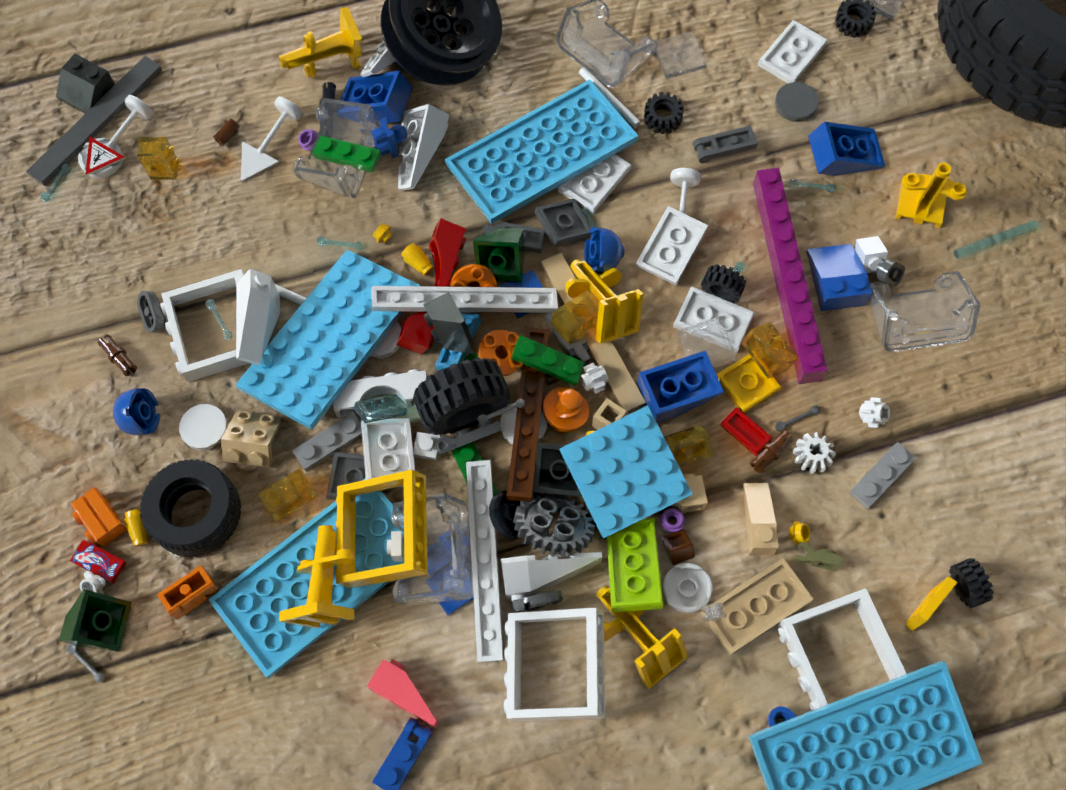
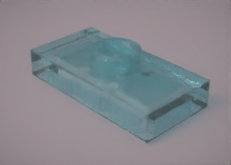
[354,394,407,423]

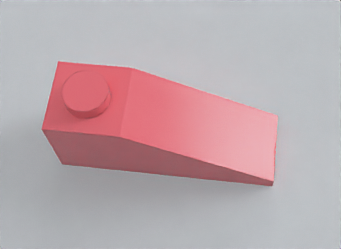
[367,659,439,728]

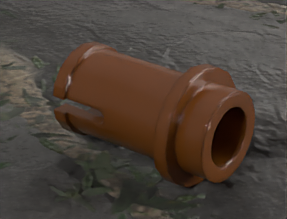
[213,118,240,146]

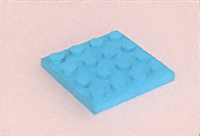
[559,406,693,538]

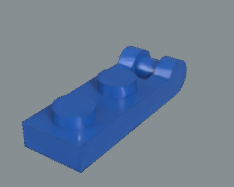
[372,717,434,790]

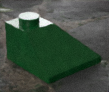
[473,228,525,282]
[59,589,132,652]

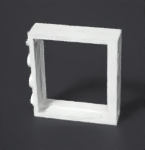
[160,269,248,382]
[777,588,907,711]
[504,608,605,721]

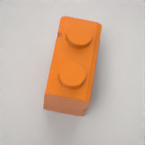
[71,487,127,547]
[157,565,220,620]

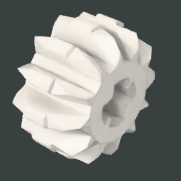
[793,432,836,474]

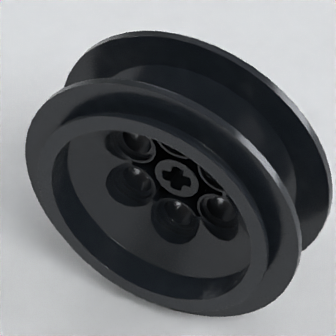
[380,0,502,86]

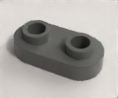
[876,258,905,286]
[137,291,166,333]

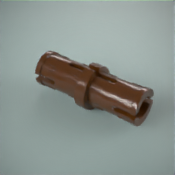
[97,334,137,376]
[749,430,794,473]

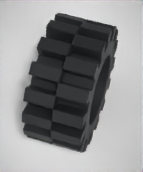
[835,0,876,38]
[644,92,684,134]
[701,264,746,303]
[949,558,994,608]

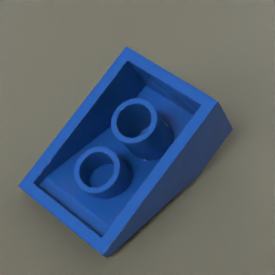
[336,71,413,123]
[808,122,885,176]
[806,244,872,311]
[637,350,724,424]

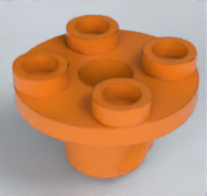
[450,264,497,287]
[478,330,522,376]
[542,387,589,433]

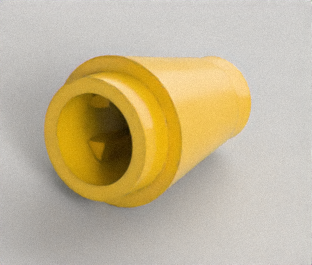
[401,243,434,276]
[123,509,149,546]

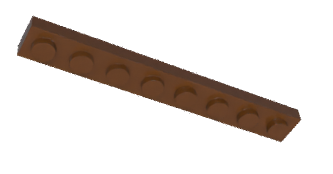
[507,327,550,502]

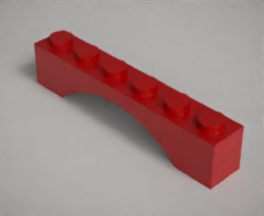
[396,218,466,355]

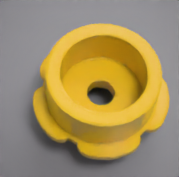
[373,223,393,243]
[789,521,810,545]

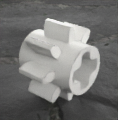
[580,363,609,394]
[859,397,890,428]

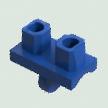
[371,117,408,158]

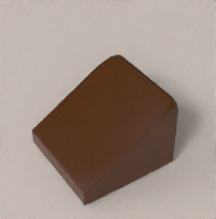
[661,529,695,565]

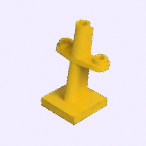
[278,7,362,78]
[895,162,967,228]
[565,259,644,344]
[279,525,355,628]
[596,586,688,689]

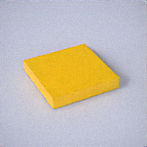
[716,351,782,413]
[905,577,957,631]

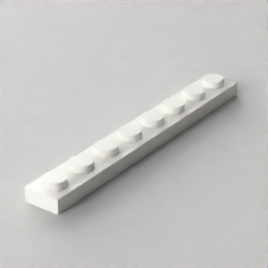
[371,286,558,313]
[466,460,504,663]

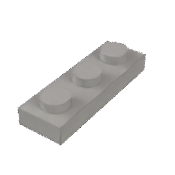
[292,412,362,472]
[849,442,916,510]

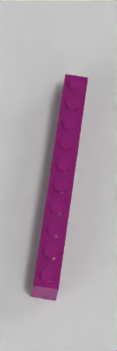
[753,168,828,384]

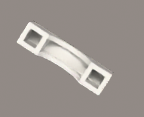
[333,369,427,418]

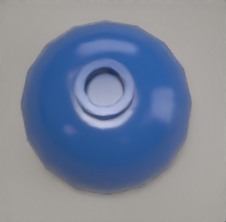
[584,227,625,273]
[113,388,160,436]

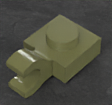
[795,542,843,572]

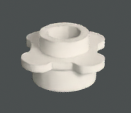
[80,571,106,594]

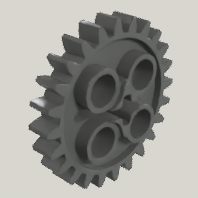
[513,493,595,557]

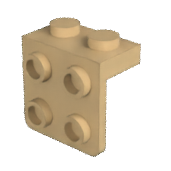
[221,411,281,468]

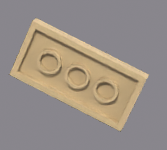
[700,558,814,656]

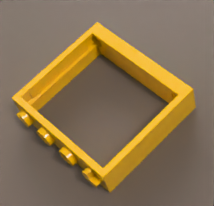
[335,469,428,588]

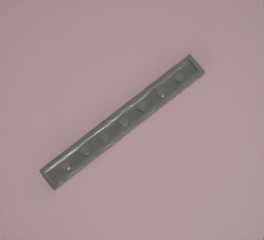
[26,56,162,186]

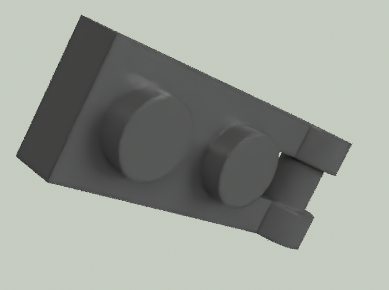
[692,126,758,163]

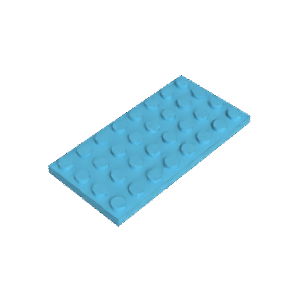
[445,80,638,224]
[235,250,420,430]
[208,478,429,679]
[748,661,983,790]

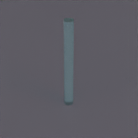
[953,220,1038,258]

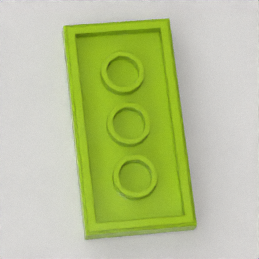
[607,518,663,613]

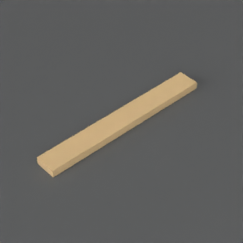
[541,253,646,413]

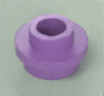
[298,129,319,151]
[660,508,685,533]

